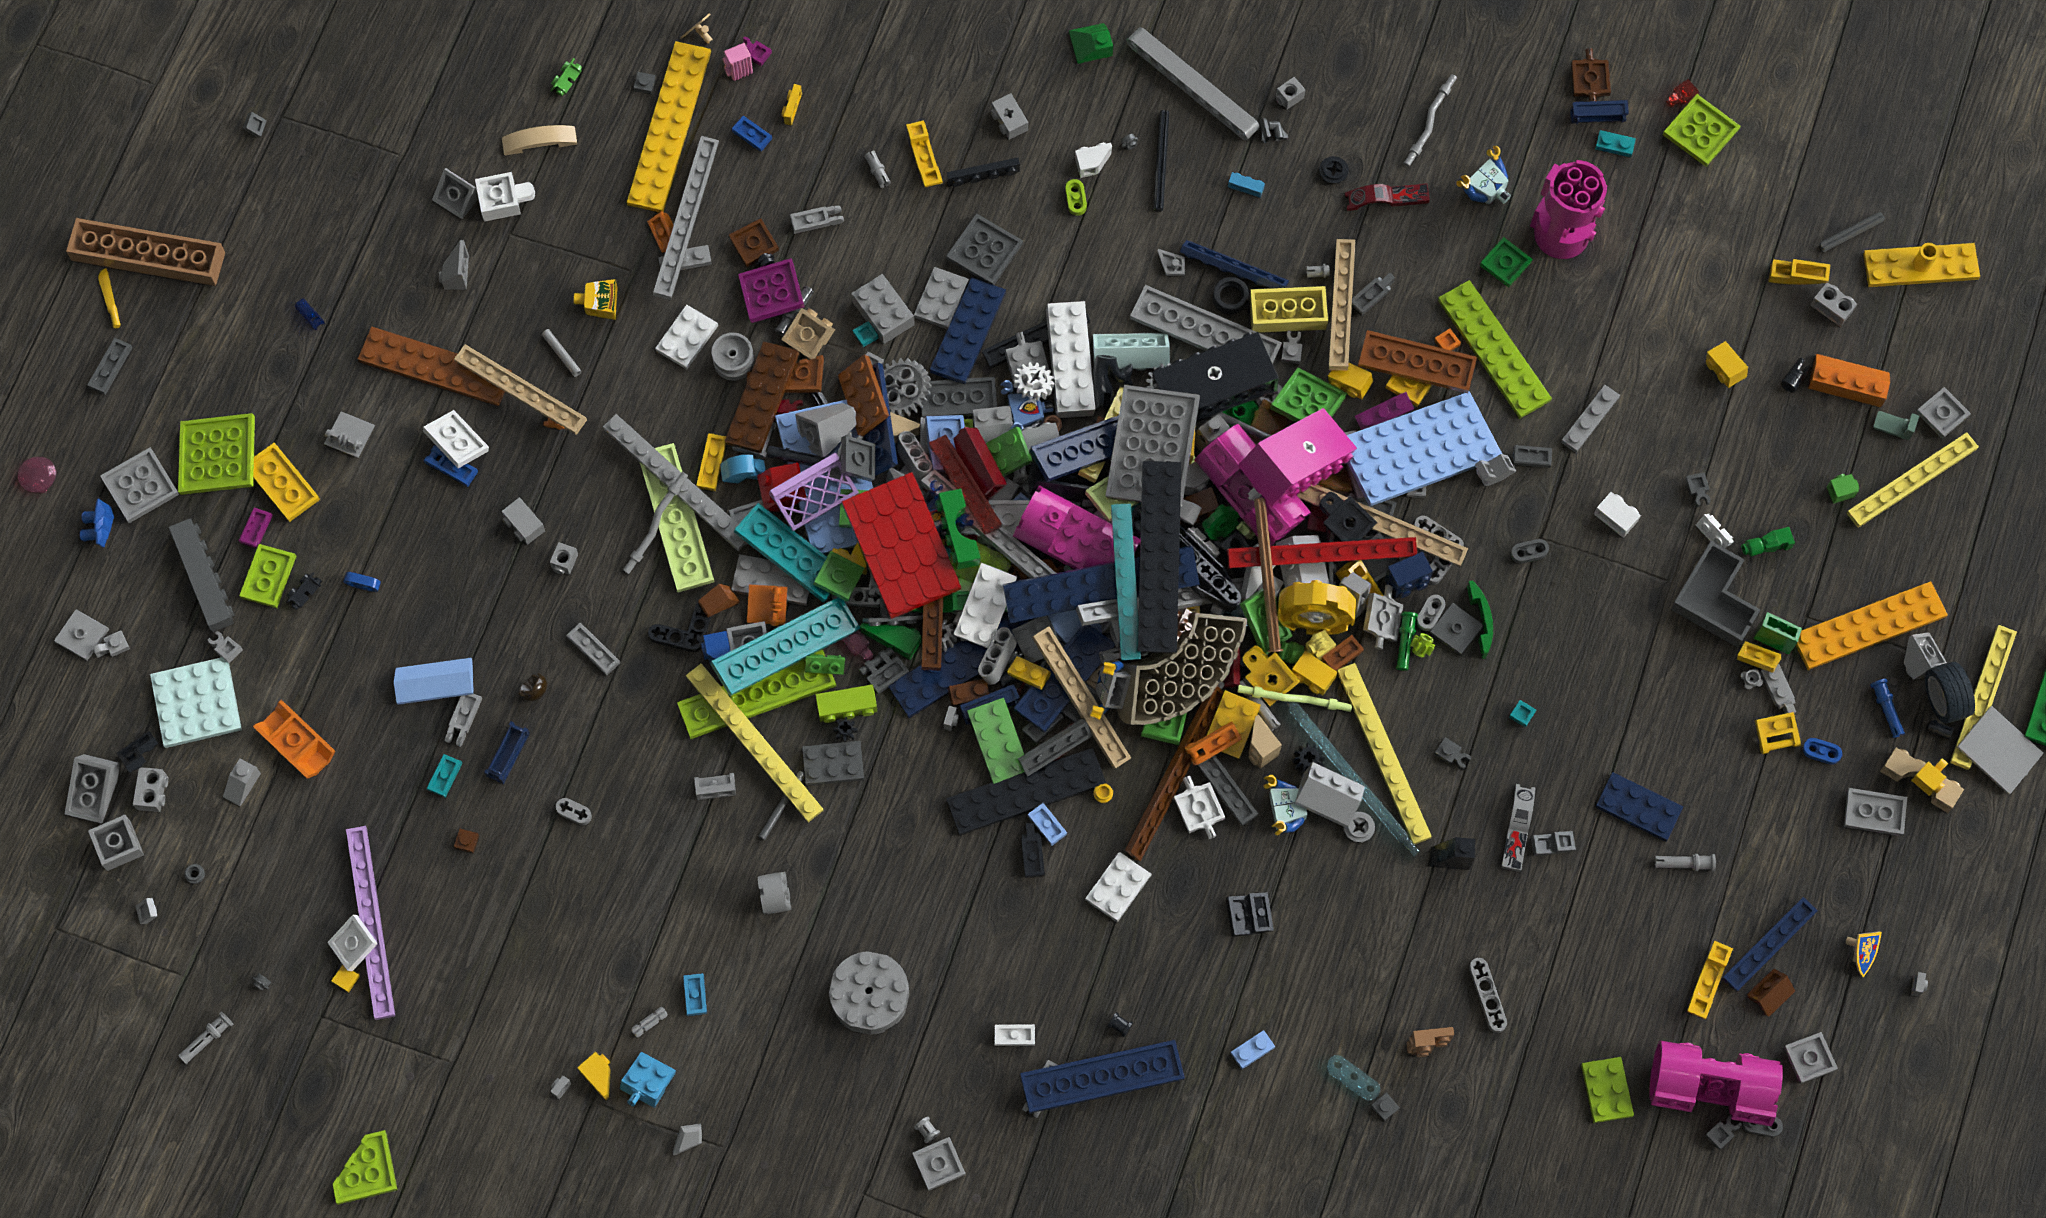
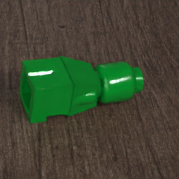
[1741,527,1795,556]

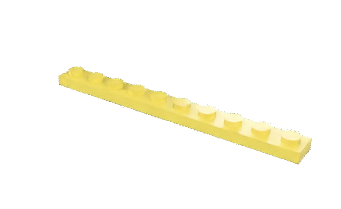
[1337,663,1432,845]
[686,664,823,823]

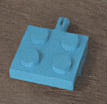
[620,1052,676,1108]

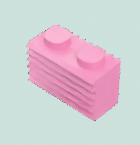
[723,43,753,81]

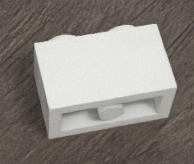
[1594,492,1641,538]

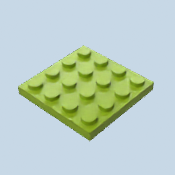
[178,413,255,495]

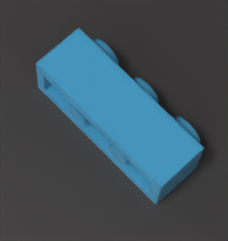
[1228,172,1265,198]

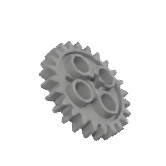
[884,358,932,417]

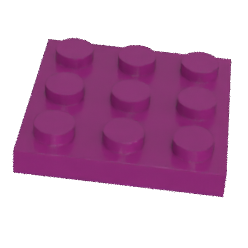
[738,258,805,323]

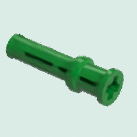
[1396,611,1418,671]

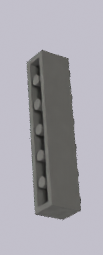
[169,518,235,632]

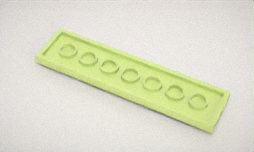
[640,443,714,592]

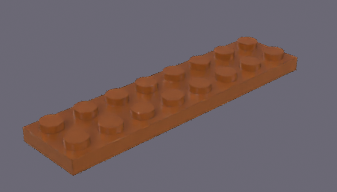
[358,327,512,406]

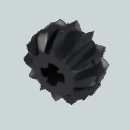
[1292,743,1326,775]

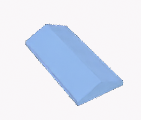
[394,658,473,704]

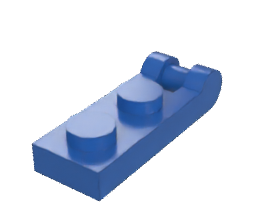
[423,445,478,487]

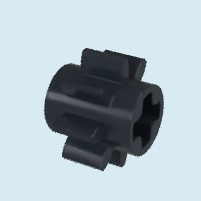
[833,717,858,742]

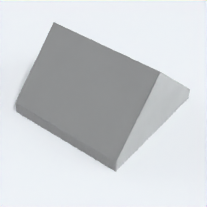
[432,168,479,219]

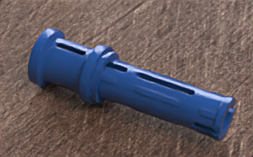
[1870,679,1905,738]

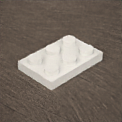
[655,305,718,369]
[423,410,489,468]
[1085,852,1151,922]

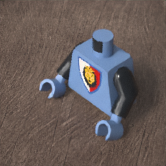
[1000,380,1053,431]

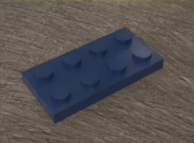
[1596,772,1684,842]

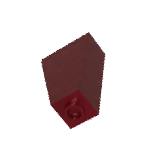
[953,427,1007,506]

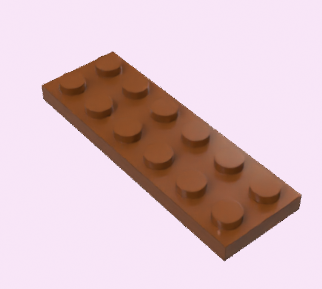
[1358,330,1477,393]

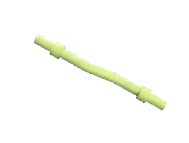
[1237,685,1352,712]

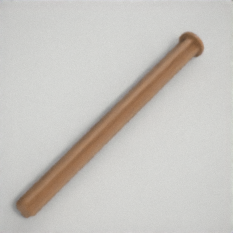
[1254,498,1283,652]

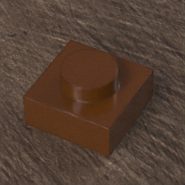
[454,829,479,854]

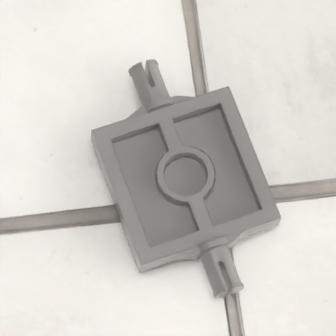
[1004,332,1051,384]
[1363,585,1403,650]

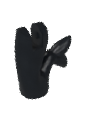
[1092,355,1133,408]

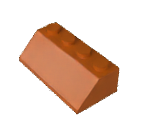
[1808,354,1890,407]

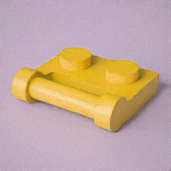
[1754,712,1801,754]

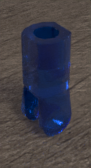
[295,298,325,331]

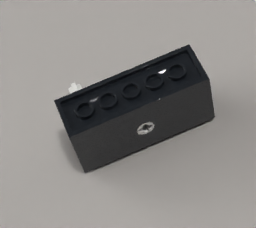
[1152,332,1279,422]

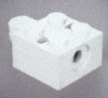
[475,172,535,222]

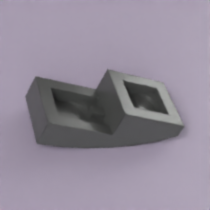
[1531,831,1576,856]

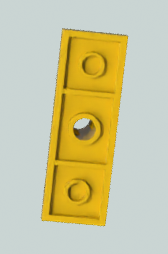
[1863,243,1980,287]

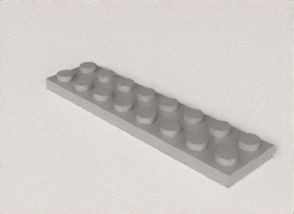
[1130,285,1282,364]

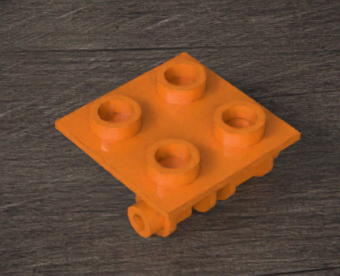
[747,584,787,626]

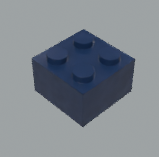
[1385,552,1433,599]

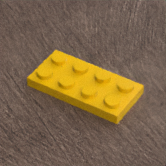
[253,443,320,522]

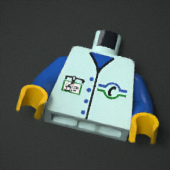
[1457,146,1511,204]
[1264,775,1307,835]

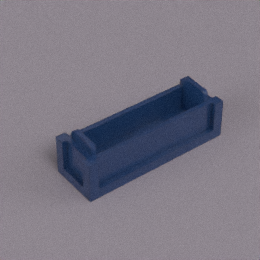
[1570,100,1629,124]
[960,684,1020,725]
[484,721,530,784]

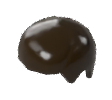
[518,673,547,701]

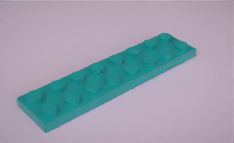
[710,597,860,696]

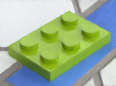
[239,544,296,608]
[1581,1057,1634,1123]

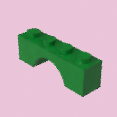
[935,489,981,570]

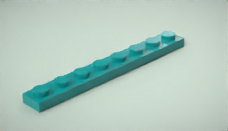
[1111,503,1141,660]

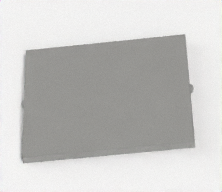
[1957,706,2043,795]

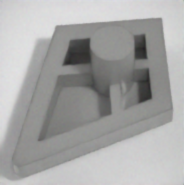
[1157,249,1185,276]
[672,1124,702,1155]

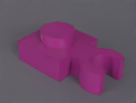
[738,37,772,66]

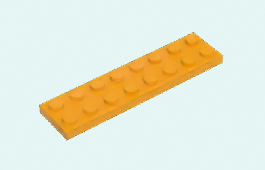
[1796,581,1948,670]

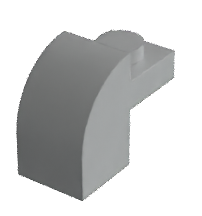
[1475,454,1516,486]

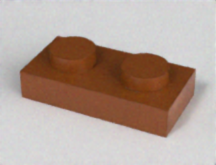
[1322,635,1364,671]

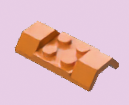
[253,700,335,779]

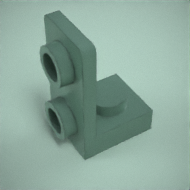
[1873,411,1919,440]

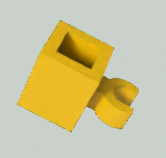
[1911,758,1948,796]

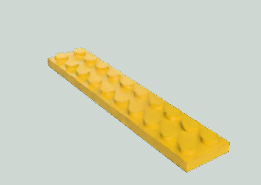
[627,41,711,212]

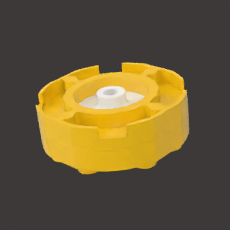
[1277,580,1356,635]

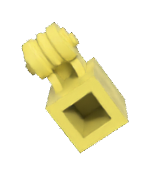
[1305,630,1336,661]

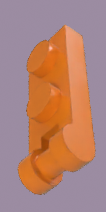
[1185,721,1242,765]

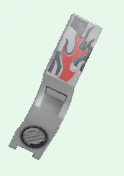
[1501,784,1535,872]

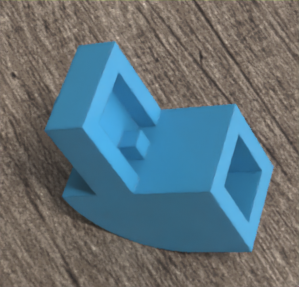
[720,455,765,484]

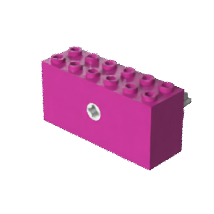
[1238,408,1357,506]

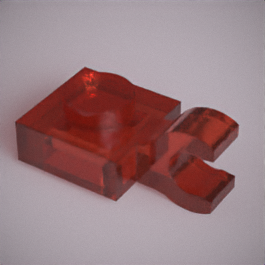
[1667,79,1699,107]

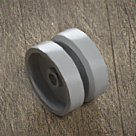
[711,333,754,381]

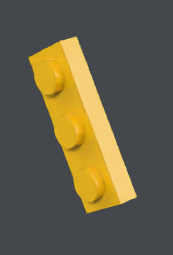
[696,433,726,491]

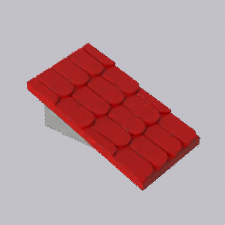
[842,472,961,619]

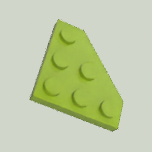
[333,1130,397,1205]

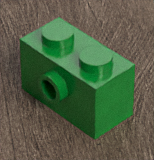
[1754,612,1802,655]

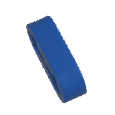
[343,572,381,592]

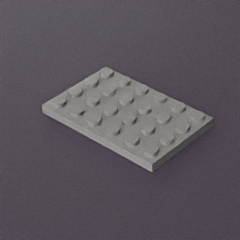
[1106,385,1200,508]

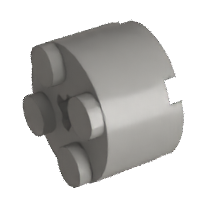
[758,872,792,915]

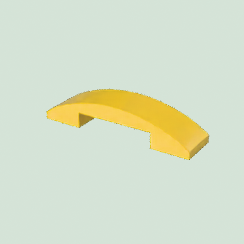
[906,120,943,187]
[1687,941,1733,1020]

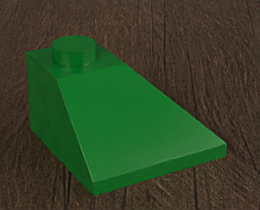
[1069,23,1113,64]

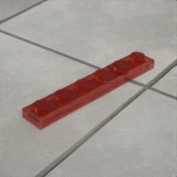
[929,435,1002,535]

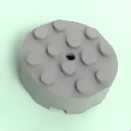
[829,952,909,1035]

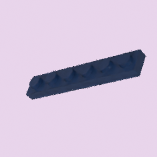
[1180,240,1289,289]
[1722,897,1818,993]

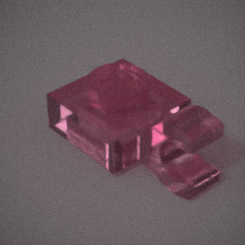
[842,630,874,661]

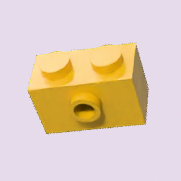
[1706,341,1748,388]
[1328,363,1373,399]
[1292,651,1337,696]

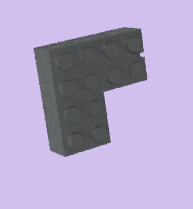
[1670,541,1760,648]

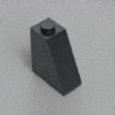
[1430,837,1475,870]

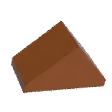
[698,584,740,617]

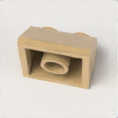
[1248,714,1282,769]

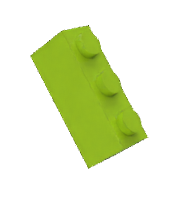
[816,685,877,723]

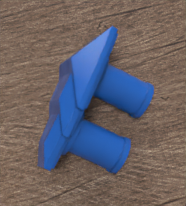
[80,499,114,548]

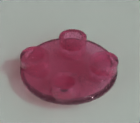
[18,457,57,493]

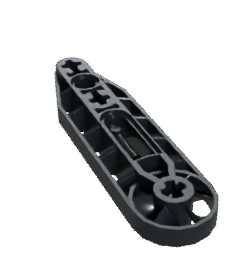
[1131,504,1241,612]

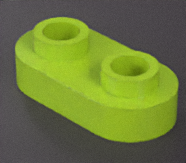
[1065,179,1087,216]

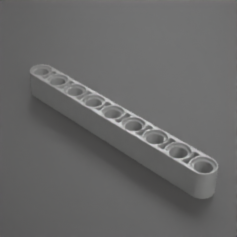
[1126,27,1260,141]

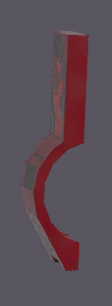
[1345,183,1430,211]

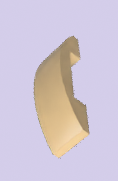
[502,125,577,155]

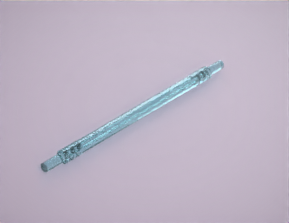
[1283,693,1420,856]

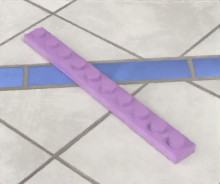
[346,826,395,1020]

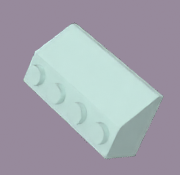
[1093,333,1170,371]

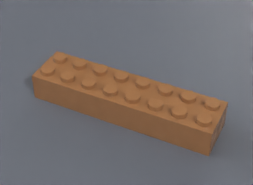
[66,218,225,286]

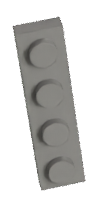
[1561,385,1620,453]

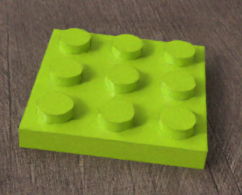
[1663,94,1741,167]

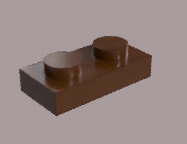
[947,679,989,706]

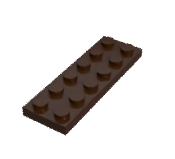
[725,341,799,453]

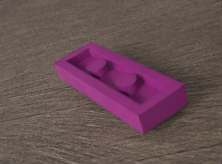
[1355,392,1414,430]

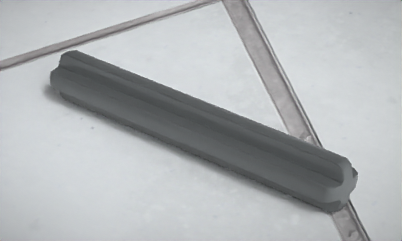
[1819,212,1885,252]

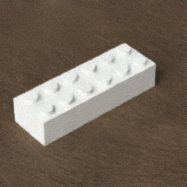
[1046,301,1095,418]

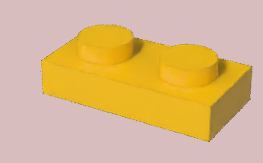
[782,84,802,126]
[1737,641,1781,673]
[1007,656,1051,690]

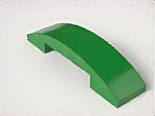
[1467,580,1493,659]

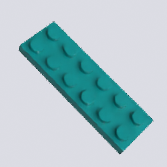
[734,503,831,603]

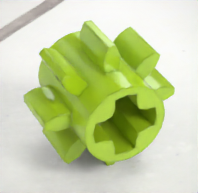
[1410,633,1435,657]

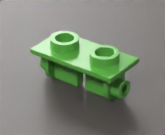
[550,58,582,96]
[805,654,845,675]

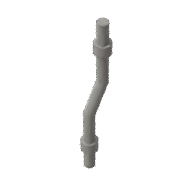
[1403,74,1457,167]
[623,472,688,574]

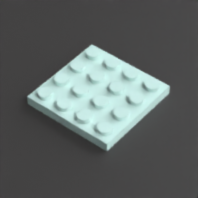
[150,657,242,748]

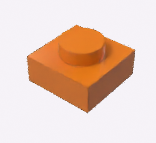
[1434,329,1461,351]

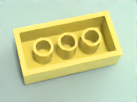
[1249,286,1328,332]

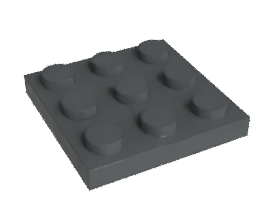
[946,213,1023,285]

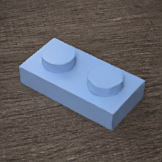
[1028,803,1067,846]
[1231,1030,1275,1069]

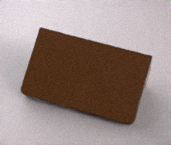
[1747,969,1795,1017]

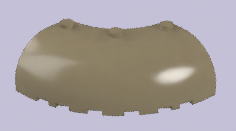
[1117,612,1247,725]

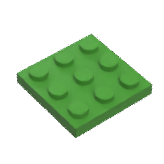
[1270,368,1347,422]

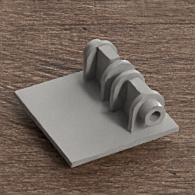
[324,412,375,458]

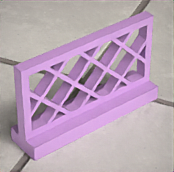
[769,453,859,531]

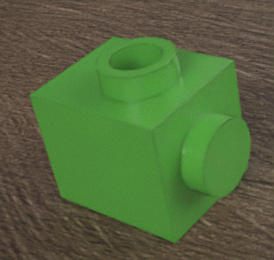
[1827,474,1859,504]

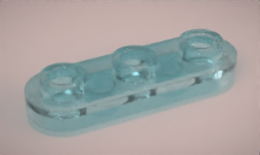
[1327,1055,1380,1100]

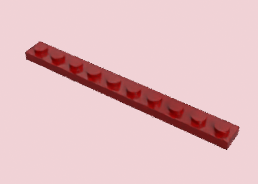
[1227,537,1417,568]

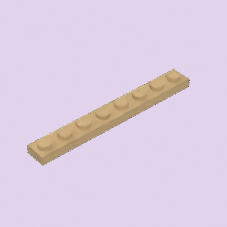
[1329,239,1355,370]
[454,344,587,435]
[1032,626,1131,769]

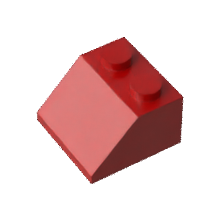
[757,463,806,513]

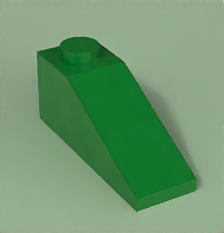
[860,623,922,660]

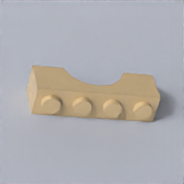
[1880,747,1964,813]

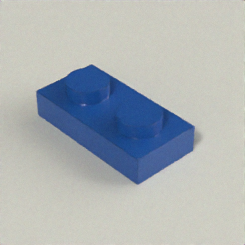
[732,116,772,152]

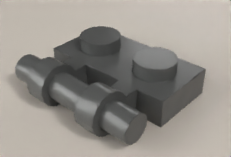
[859,647,909,695]

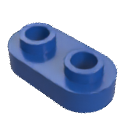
[1802,738,1842,765]

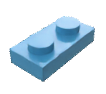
[684,973,707,1016]

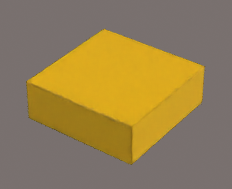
[332,965,360,993]

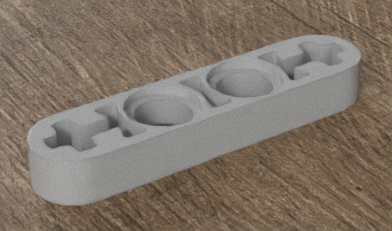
[1469,958,1507,1033]

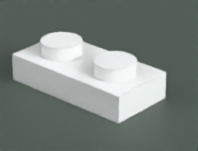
[995,1025,1035,1046]

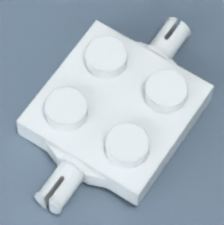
[1174,776,1225,839]

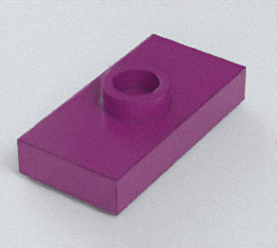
[239,507,273,549]

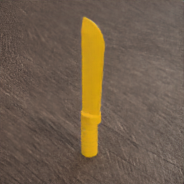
[98,268,121,328]

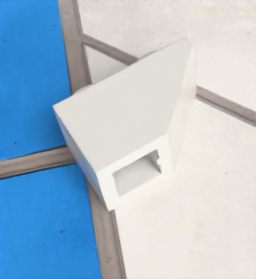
[1075,143,1112,178]

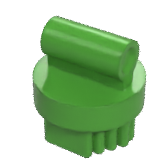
[1278,641,1305,664]

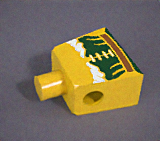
[574,280,618,320]

